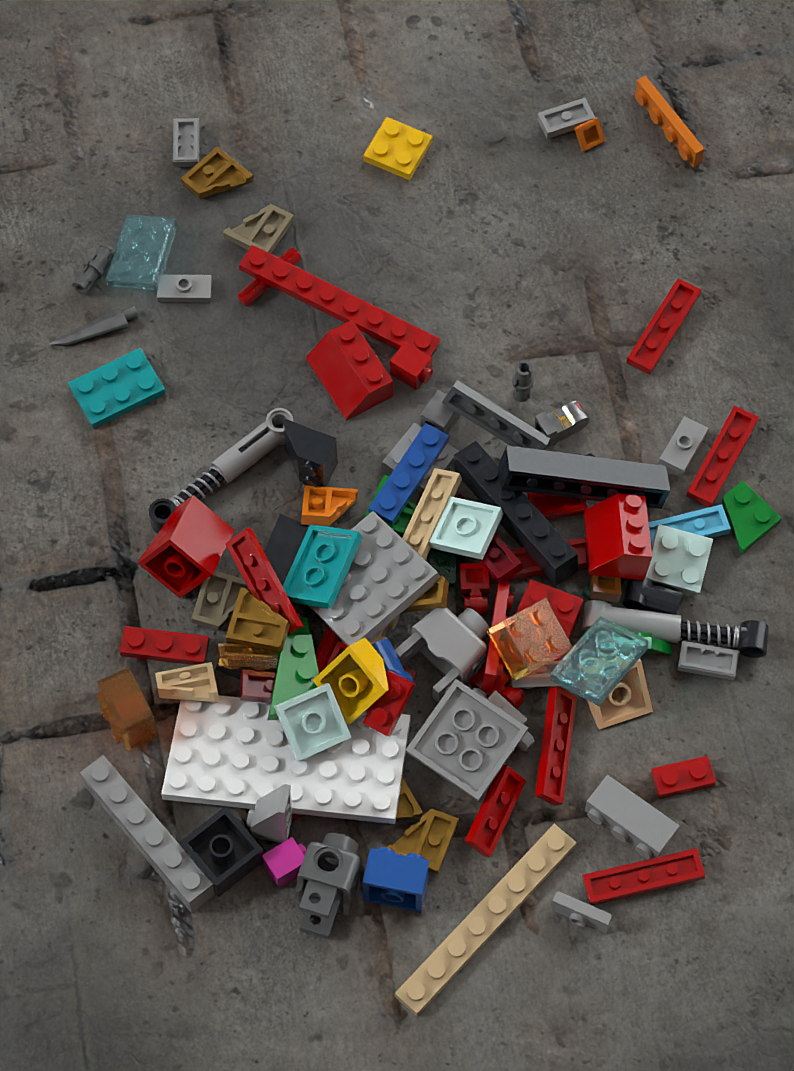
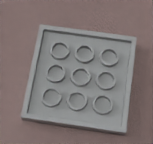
[308,511,440,646]

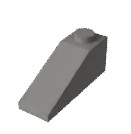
[246,784,293,844]

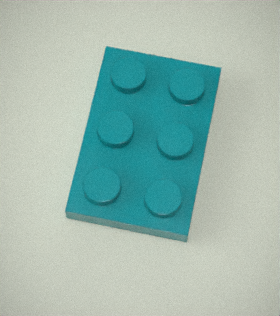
[68,348,166,429]
[282,524,363,609]

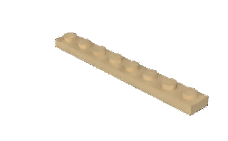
[395,824,577,1016]

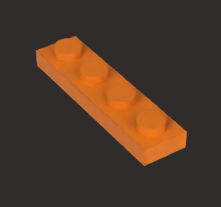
[635,76,704,168]

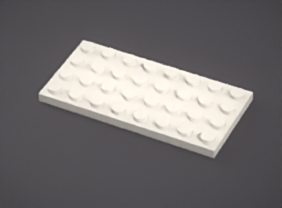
[161,695,411,824]

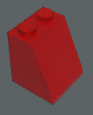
[137,495,235,598]

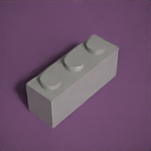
[585,775,680,859]

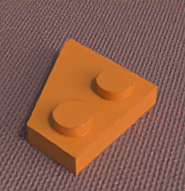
[301,485,358,526]

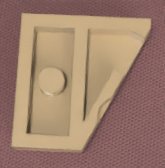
[155,662,219,702]

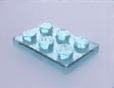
[106,214,178,290]
[550,616,648,706]

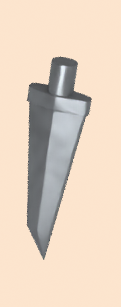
[49,307,138,346]

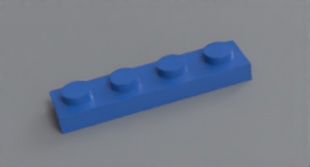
[368,423,449,526]

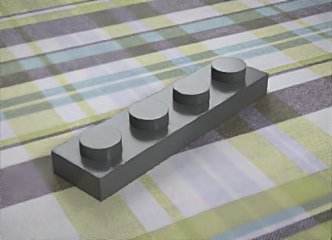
[442,380,550,450]

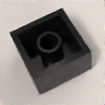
[179,806,264,897]

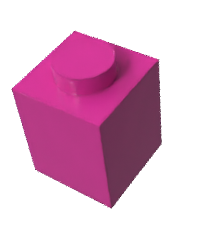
[262,837,307,889]

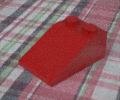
[499,579,584,671]

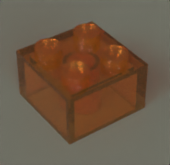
[487,598,573,681]
[95,667,158,751]

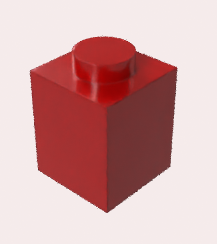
[390,341,433,390]

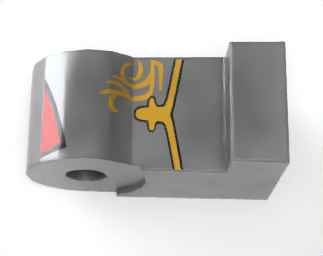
[534,401,590,448]

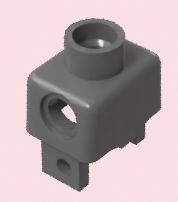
[295,833,360,940]

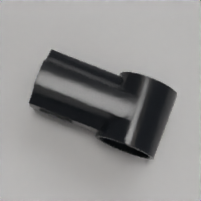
[622,577,683,615]

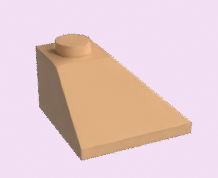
[577,657,653,729]

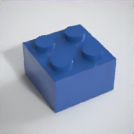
[362,847,429,913]

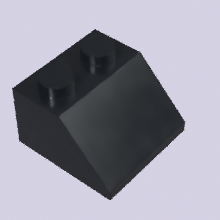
[283,419,338,488]

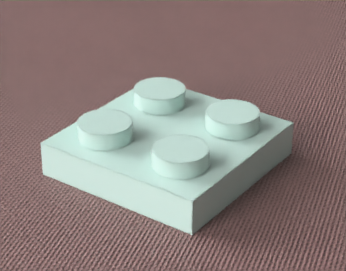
[429,496,503,560]
[646,524,713,594]
[274,683,352,761]

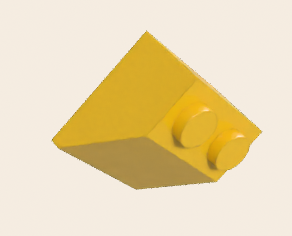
[313,637,389,725]

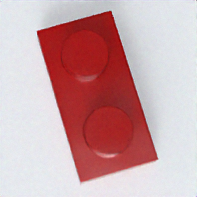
[362,671,416,736]
[651,755,716,799]

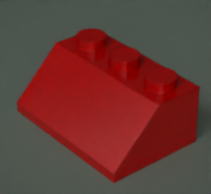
[306,320,393,421]
[583,493,652,580]

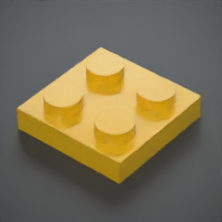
[363,117,433,181]

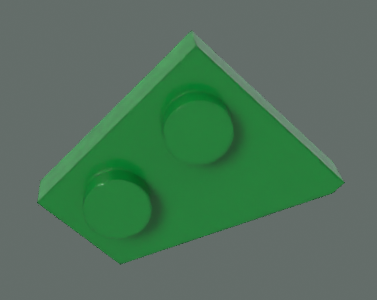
[722,481,782,554]

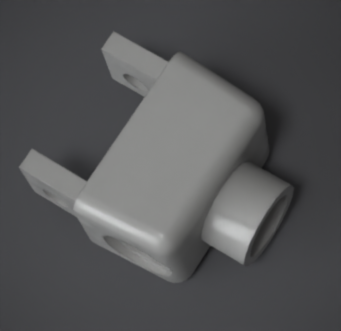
[395,607,490,703]

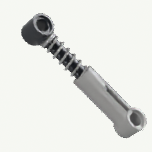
[149,408,293,534]
[581,600,769,658]

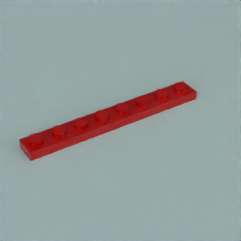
[239,245,440,357]

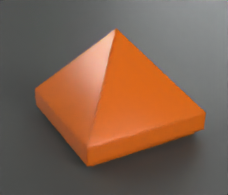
[575,117,605,152]

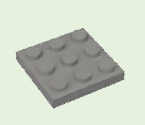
[406,679,528,802]

